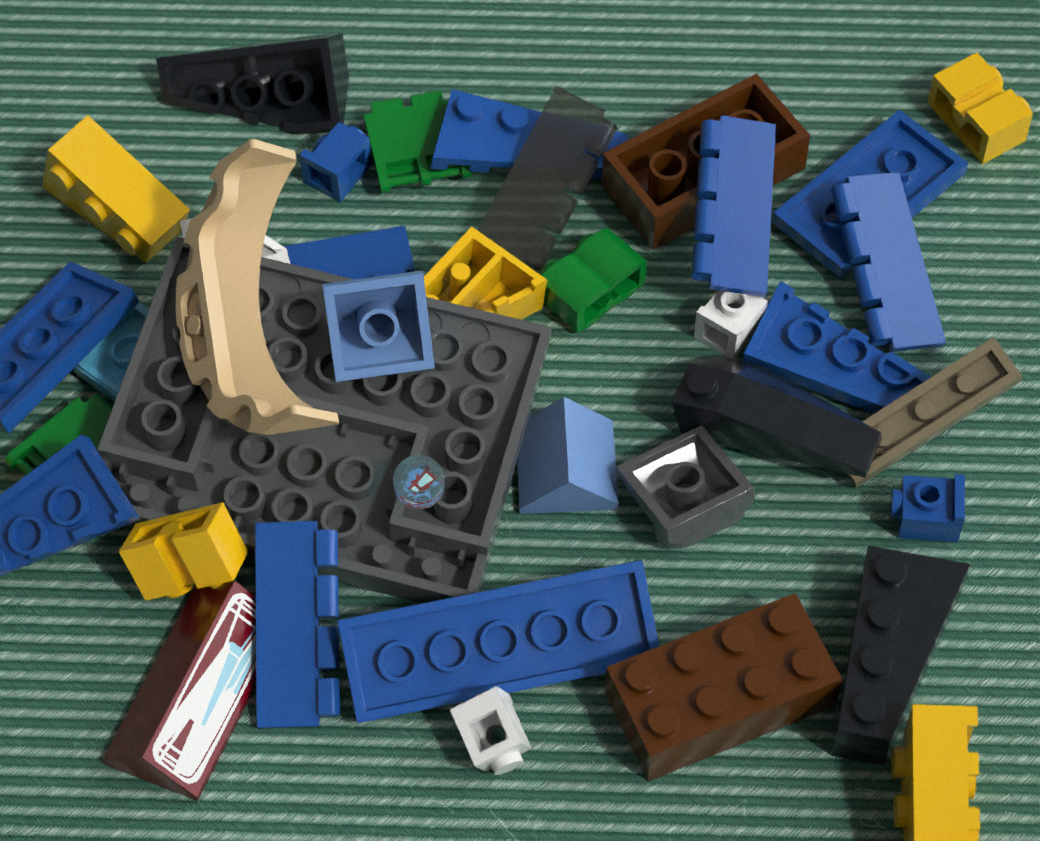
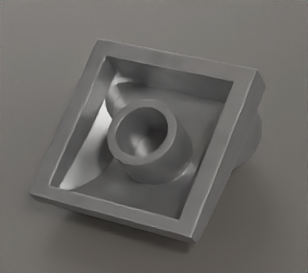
[616,425,755,549]

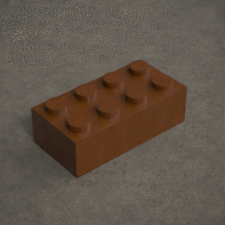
[602,73,810,250]
[605,593,842,782]

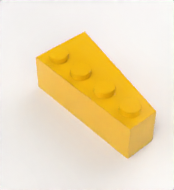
[891,704,980,841]

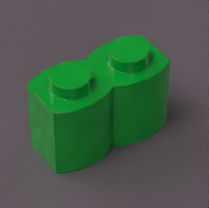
[540,228,647,333]

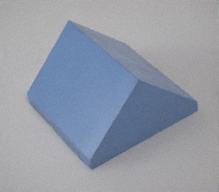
[322,271,435,382]
[517,397,619,514]

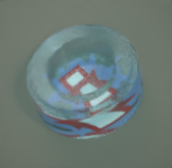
[393,455,445,509]

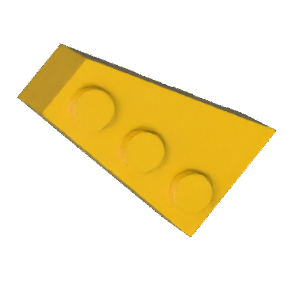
[42,115,190,263]
[424,227,547,320]

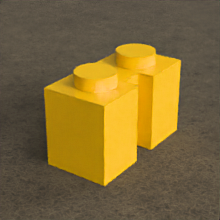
[928,52,1033,164]
[119,502,249,601]

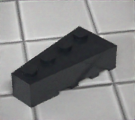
[832,545,970,766]

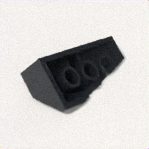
[671,355,882,478]

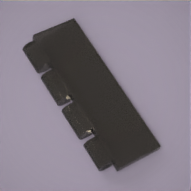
[478,86,618,270]

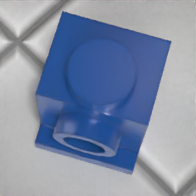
[299,122,372,203]
[889,474,965,543]

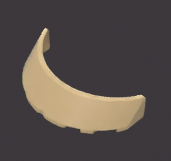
[176,139,339,435]

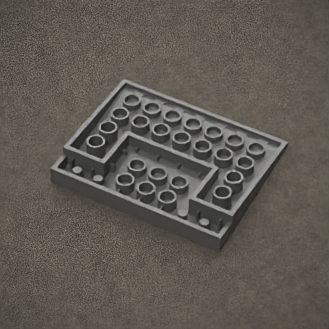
[97,236,552,603]

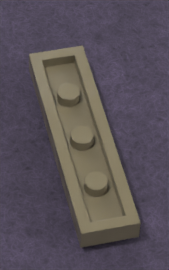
[846,337,1022,488]

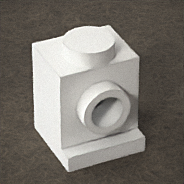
[694,290,768,359]
[450,686,532,775]

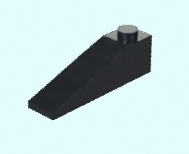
[156,32,349,133]

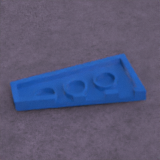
[430,89,629,179]
[743,280,930,414]
[0,435,140,577]

